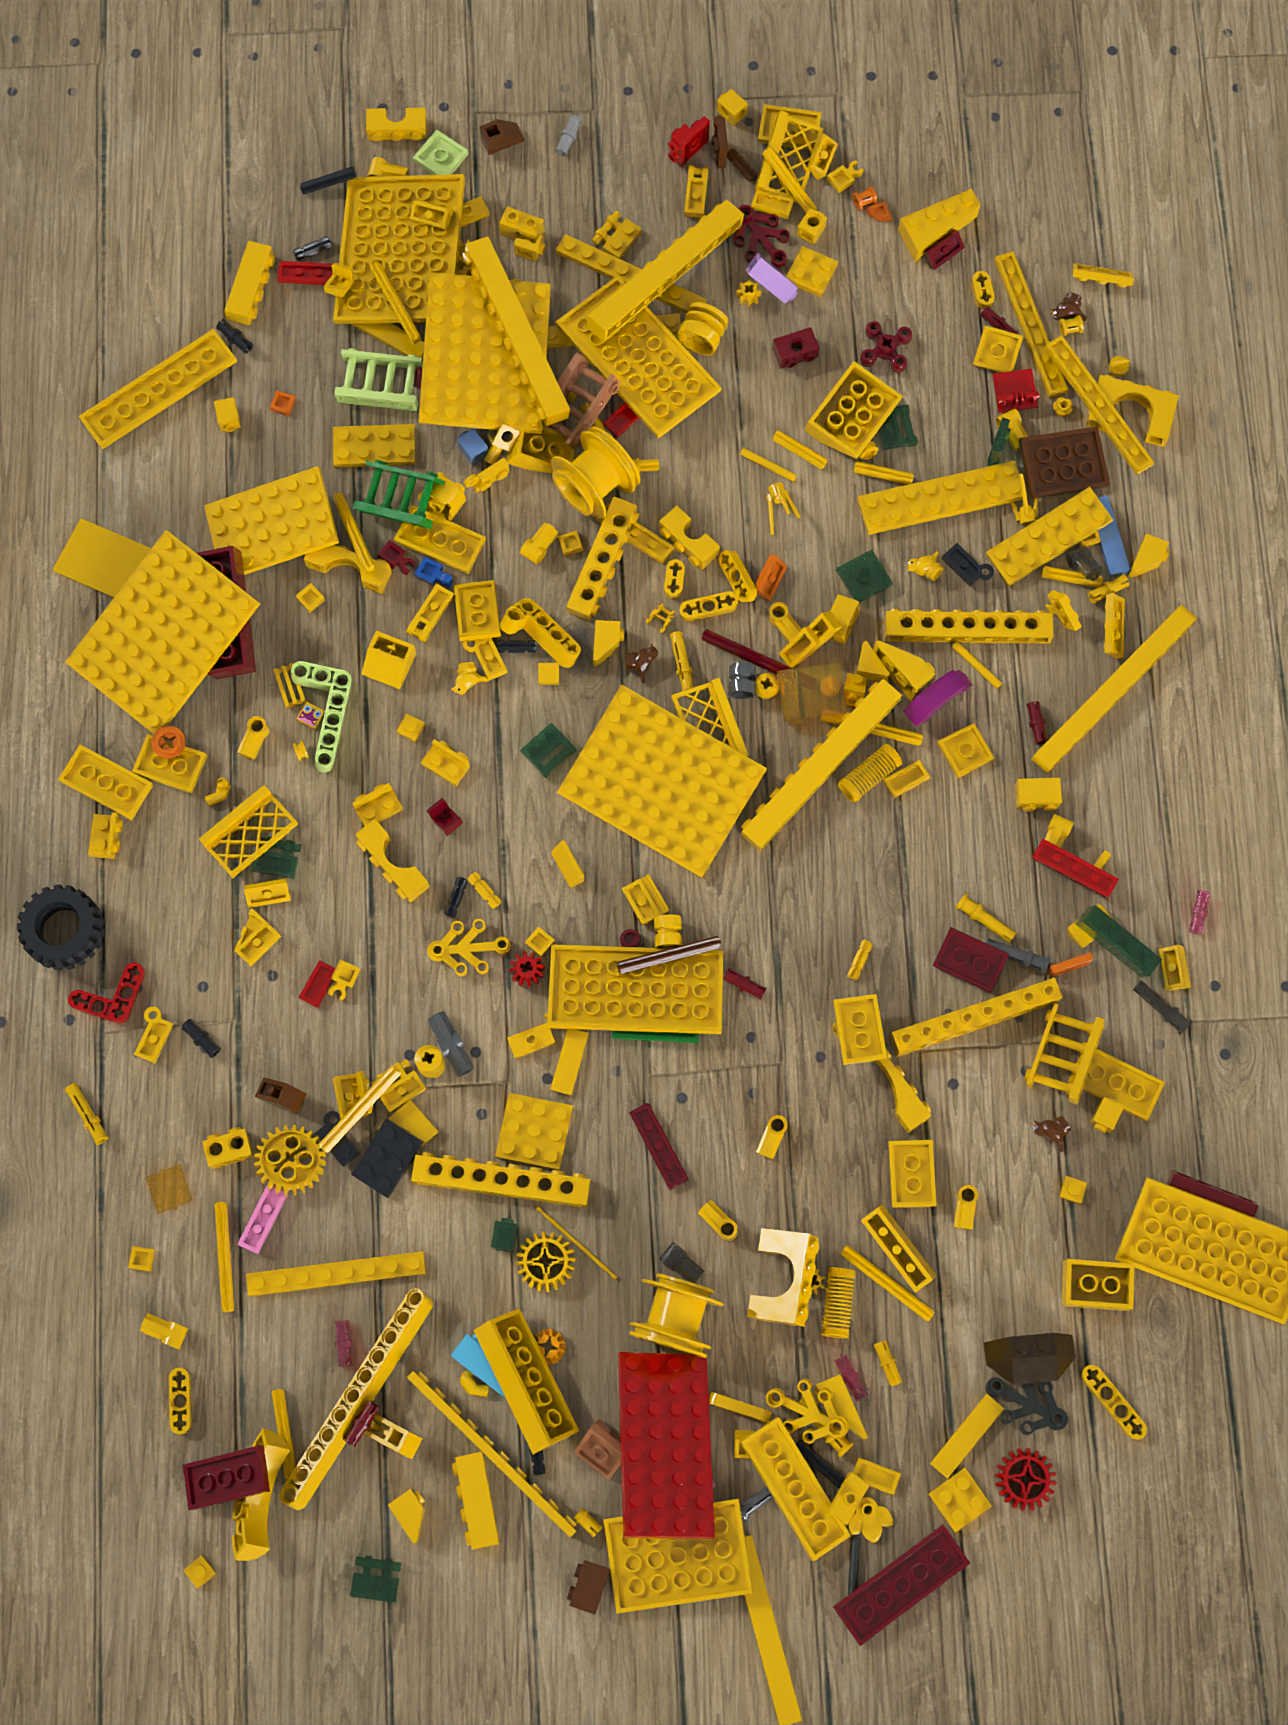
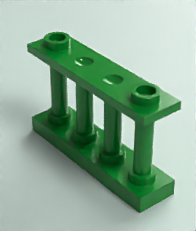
[353,459,445,529]

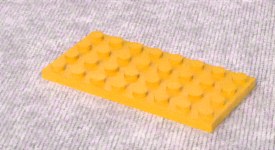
[556,275,721,439]
[547,944,723,1034]
[1115,1177,1288,1325]

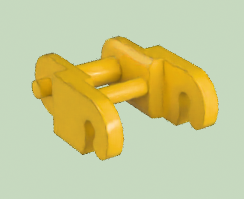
[645,603,675,634]

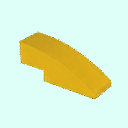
[779,610,842,668]

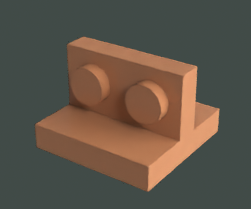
[573,1419,621,1480]

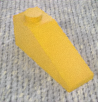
[813,1374,868,1440]
[364,1414,422,1459]

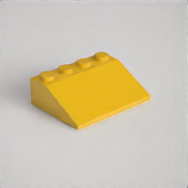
[804,361,903,459]

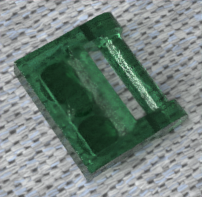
[878,405,918,451]
[987,417,1011,466]
[520,723,577,779]

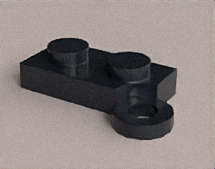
[941,543,994,587]
[315,1111,360,1167]

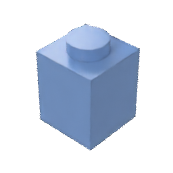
[457,428,488,466]

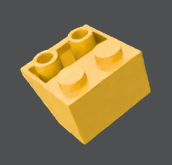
[361,630,417,690]

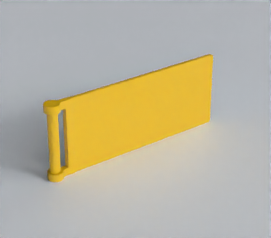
[53,519,151,598]

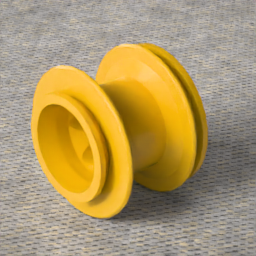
[551,426,640,519]
[628,1273,724,1358]

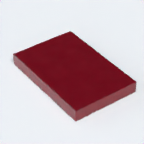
[933,927,1010,993]

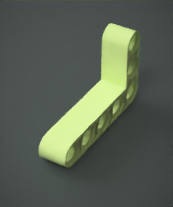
[291,661,351,773]

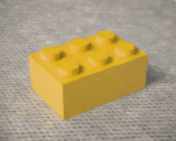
[1061,1259,1134,1311]

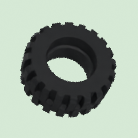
[17,884,105,971]

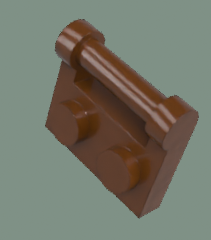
[711,115,728,168]

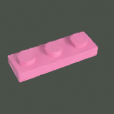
[237,1184,288,1254]

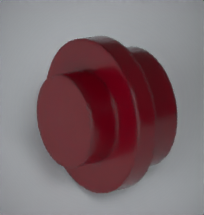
[620,929,641,947]

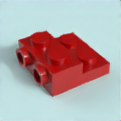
[668,116,710,167]

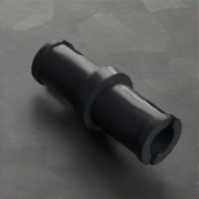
[216,319,253,354]
[181,1019,221,1058]

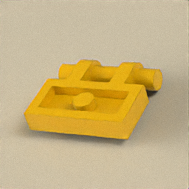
[591,211,642,259]
[370,1059,426,1113]

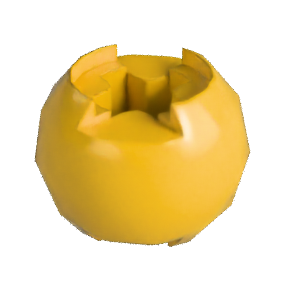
[754,673,780,699]

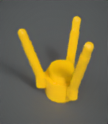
[1010,474,1039,526]
[766,482,801,535]

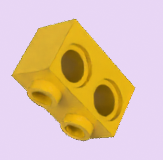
[202,1127,254,1169]

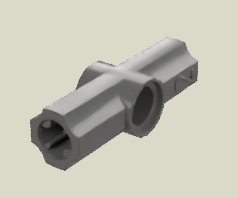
[428,1011,474,1077]

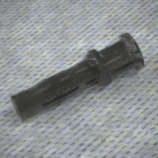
[1133,980,1193,1035]

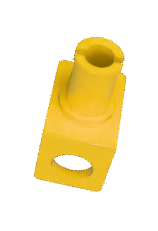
[484,423,520,465]

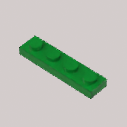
[612,1030,699,1044]

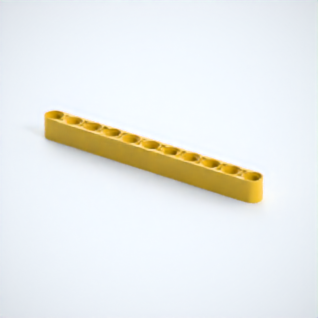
[1031,604,1198,774]
[279,1288,433,1510]

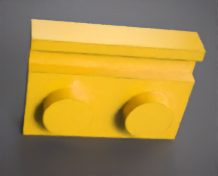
[622,874,669,926]

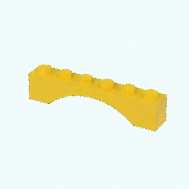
[831,1022,931,1134]

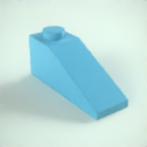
[451,1334,506,1398]

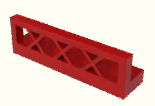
[1031,838,1119,898]

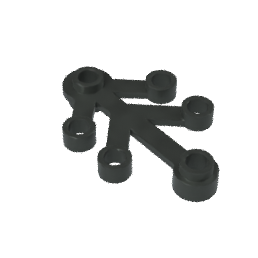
[985,1377,1068,1435]

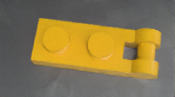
[684,165,709,218]
[406,583,455,643]

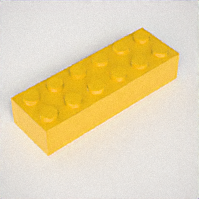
[473,1308,579,1454]

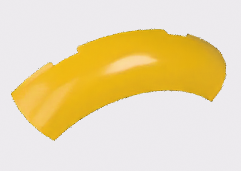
[232,1428,290,1561]

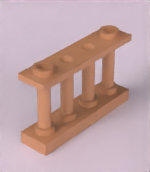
[543,352,620,451]

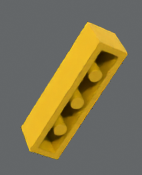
[224,241,275,326]
[861,1204,937,1293]
[452,1452,500,1550]

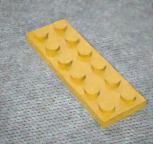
[986,487,1113,587]
[740,1417,851,1561]

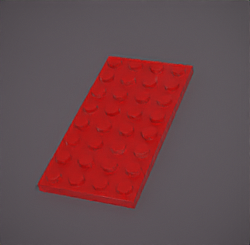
[618,1352,715,1539]

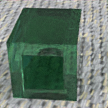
[491,1218,518,1253]

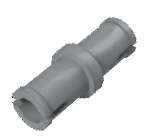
[555,115,582,156]

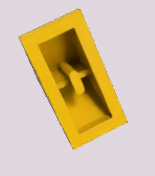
[856,641,890,682]

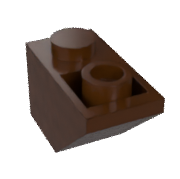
[479,119,525,155]

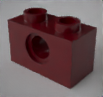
[772,327,819,369]

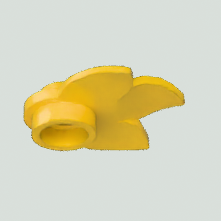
[848,1497,893,1543]

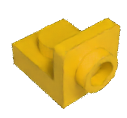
[514,234,546,262]

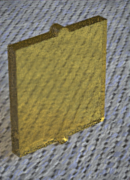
[145,1164,193,1214]

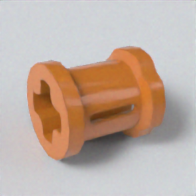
[852,186,878,210]

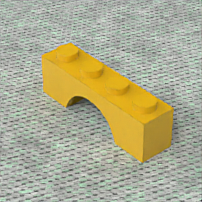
[304,545,392,594]
[355,819,430,903]

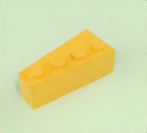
[898,189,980,263]

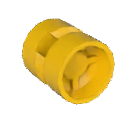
[654,914,683,948]

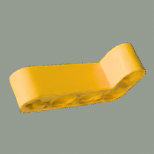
[500,598,581,668]

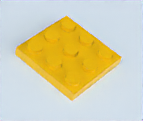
[495,1093,573,1171]

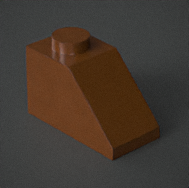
[255,1077,307,1114]

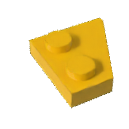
[234,908,281,967]

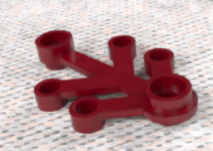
[734,205,790,268]

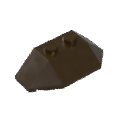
[983,1333,1076,1385]

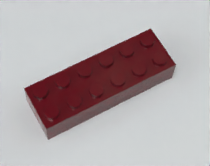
[197,546,256,679]

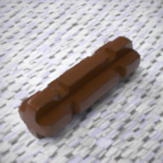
[727,148,757,182]

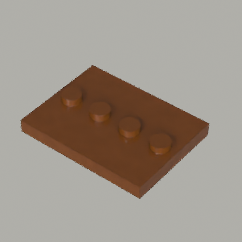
[1018,426,1110,499]

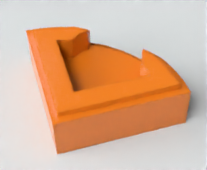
[866,201,892,222]

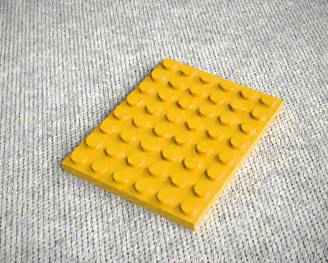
[333,174,466,324]
[419,272,551,434]
[65,530,261,734]
[557,684,767,878]

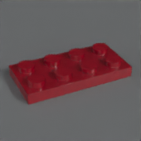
[183,1445,270,1511]

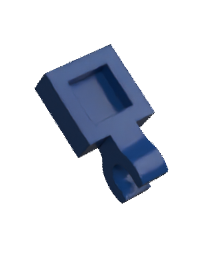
[415,557,453,588]

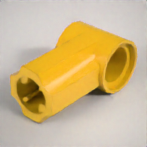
[367,157,409,177]
[995,409,1028,452]
[520,522,559,565]
[768,602,802,643]
[237,716,270,760]
[1045,814,1074,848]
[756,1115,788,1160]
[953,1185,978,1230]
[698,1200,738,1242]
[140,1313,188,1349]

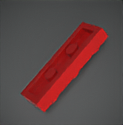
[277,261,333,285]

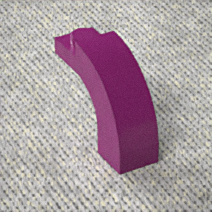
[903,669,973,727]

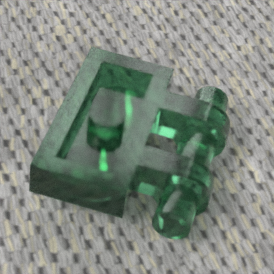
[251,836,302,879]
[350,1555,402,1603]

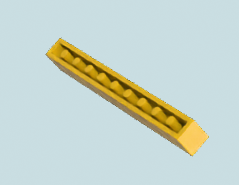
[586,199,744,342]
[463,236,570,426]
[741,679,902,852]

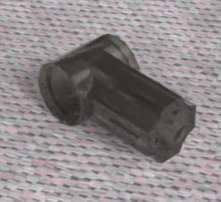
[1066,545,1102,581]
[658,1242,705,1283]

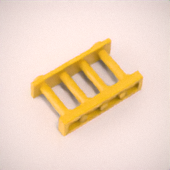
[1024,1003,1105,1105]

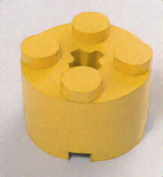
[418,472,466,521]

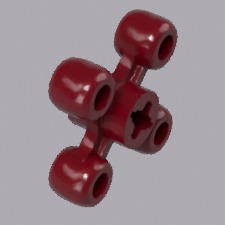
[860,321,912,373]

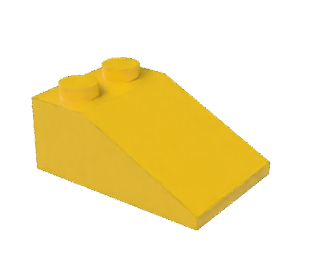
[506,426,575,474]
[873,640,935,702]

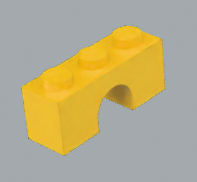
[366,107,427,142]
[659,505,720,570]

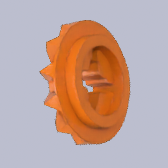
[151,726,186,759]

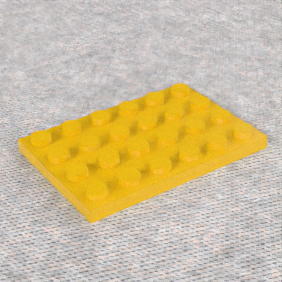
[204,466,339,575]
[603,1499,753,1614]

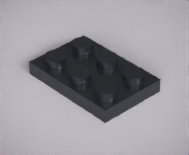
[351,1118,424,1198]

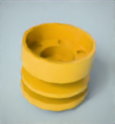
[677,302,729,356]

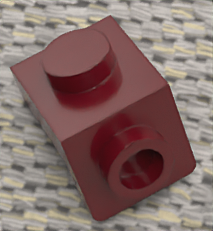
[427,798,463,836]

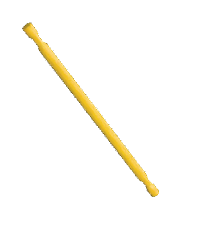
[536,1206,618,1280]

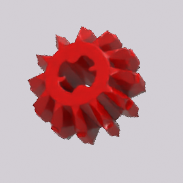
[508,951,545,988]

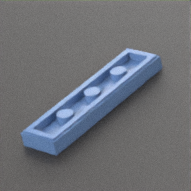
[1098,496,1131,577]

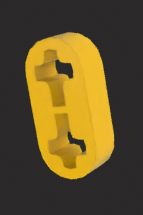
[971,271,995,309]
[664,559,685,599]

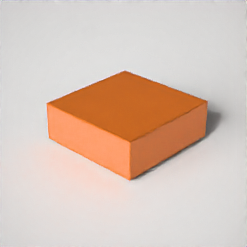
[269,390,296,416]

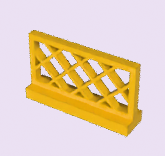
[754,110,824,204]
[671,678,749,757]
[199,785,298,879]

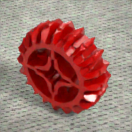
[994,1448,1057,1511]

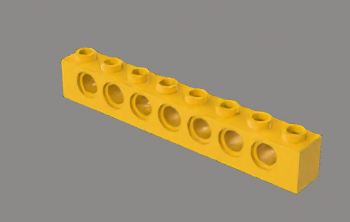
[884,609,1053,644]
[889,978,1063,1057]
[411,1152,591,1208]

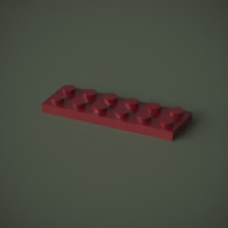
[832,1524,970,1646]

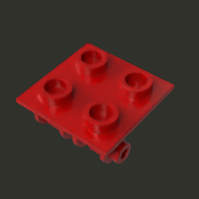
[992,369,1039,413]

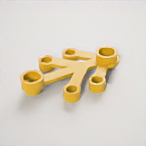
[427,919,511,977]
[765,1378,849,1444]

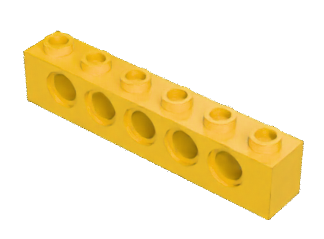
[566,497,639,621]

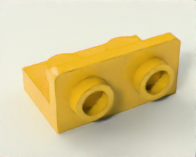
[421,739,470,787]
[352,783,403,827]
[88,812,123,859]

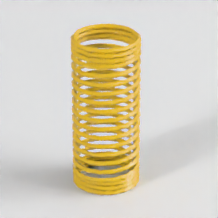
[838,744,902,803]
[820,1267,856,1339]

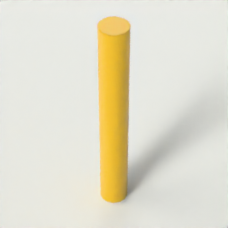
[740,448,797,482]
[952,641,1003,689]

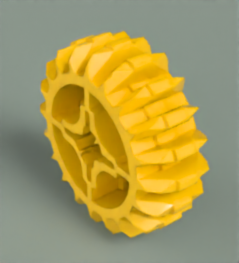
[516,1231,576,1292]

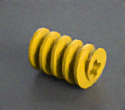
[414,1045,445,1078]

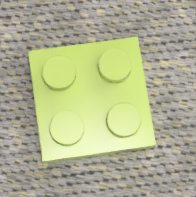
[413,129,468,175]

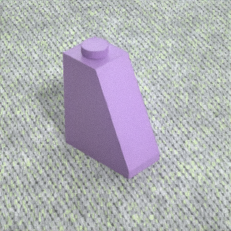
[746,253,798,304]

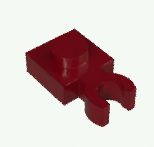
[377,540,416,575]

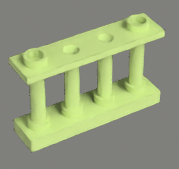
[334,348,423,411]

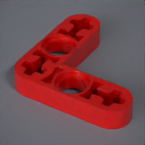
[68,962,145,1024]

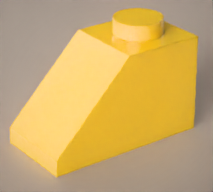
[1128,533,1170,578]
[593,620,624,667]
[388,1489,425,1544]

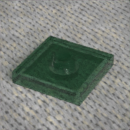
[836,550,893,603]

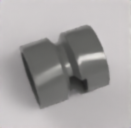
[729,662,756,699]

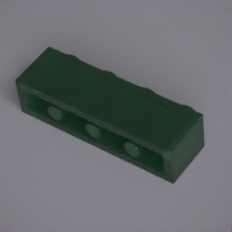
[1075,905,1162,978]

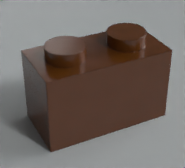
[567,1560,610,1615]

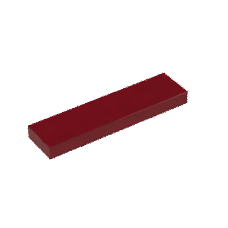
[629,1102,689,1191]

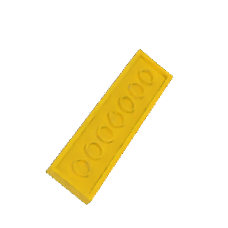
[78,328,237,450]
[857,461,1023,535]

